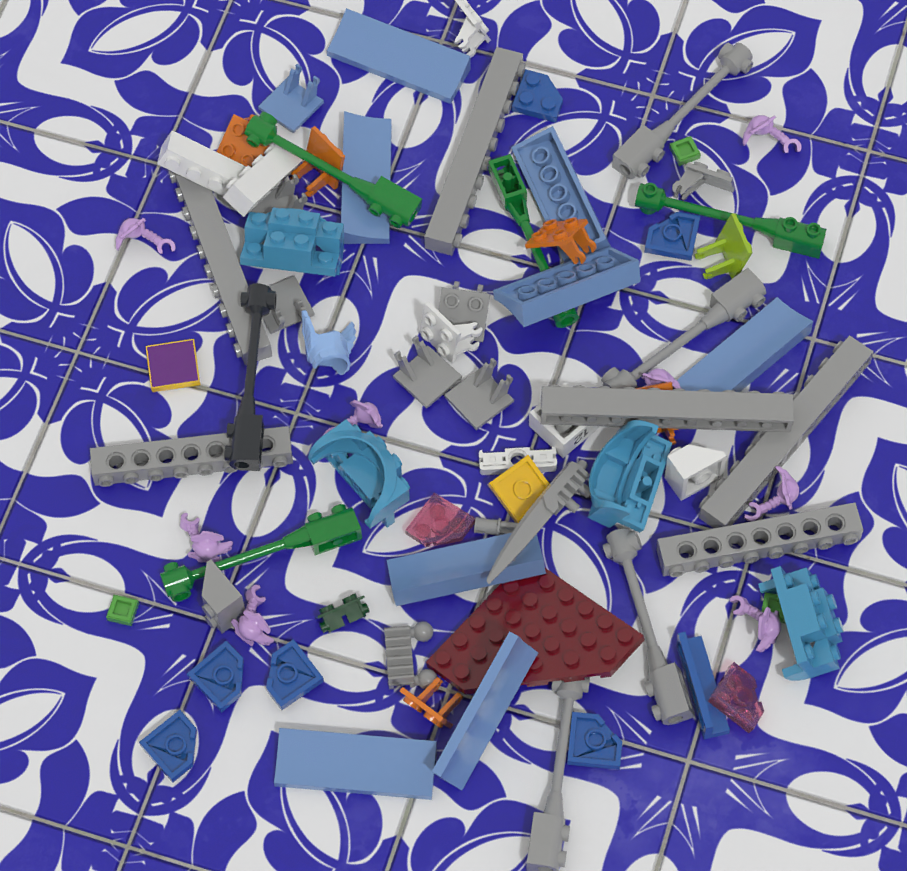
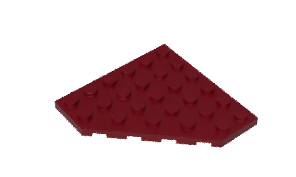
[426,568,645,695]

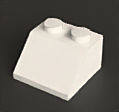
[665,444,727,501]

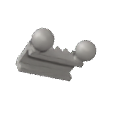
[384,621,437,690]

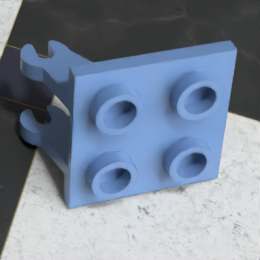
[258,64,324,133]

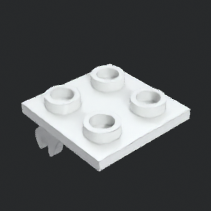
[455,0,491,58]
[419,301,483,363]

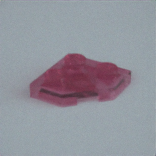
[405,492,476,547]
[708,662,764,733]

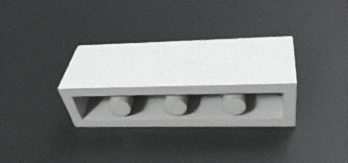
[157,131,246,196]
[223,143,303,217]

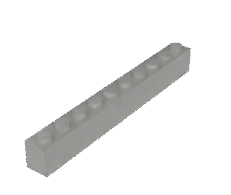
[424,47,526,256]
[168,170,272,365]
[699,335,874,529]
[540,384,794,432]

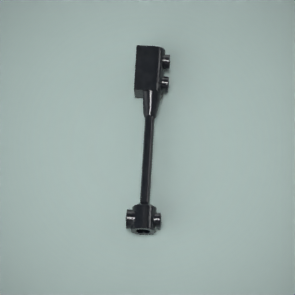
[224,283,277,471]

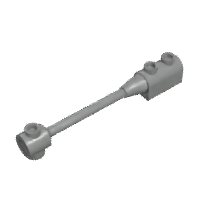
[612,42,753,179]
[601,268,766,389]
[603,528,695,725]
[526,677,590,871]

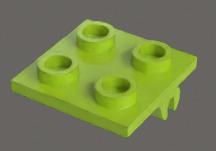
[694,213,753,279]

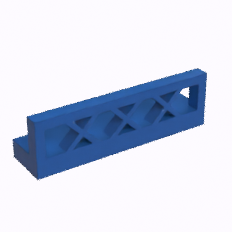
[676,632,730,739]

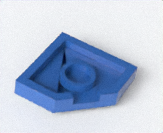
[512,69,563,123]
[644,212,700,261]
[266,639,324,711]
[187,641,244,713]
[139,710,197,783]
[567,712,622,770]

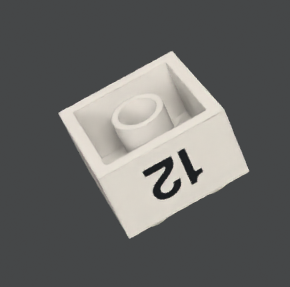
[529,382,599,458]

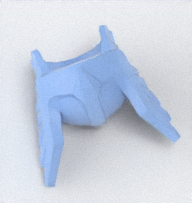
[301,310,356,375]

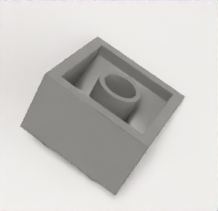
[202,559,245,634]

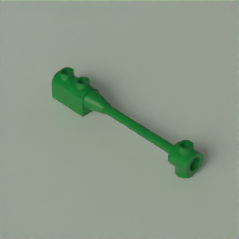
[244,112,422,228]
[488,154,579,328]
[635,183,827,259]
[160,504,362,602]

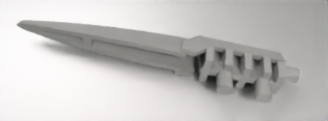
[487,460,590,584]

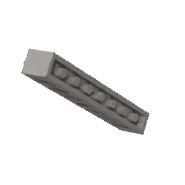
[90,426,293,487]
[656,502,863,577]

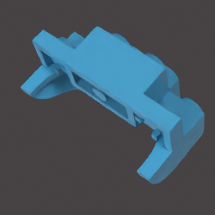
[240,207,344,277]
[308,419,410,529]
[588,420,672,533]
[758,566,844,681]

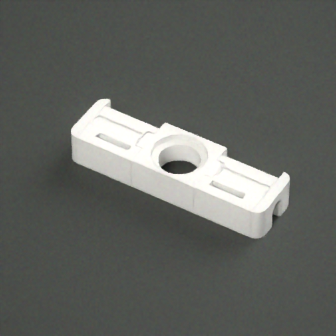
[479,446,557,475]

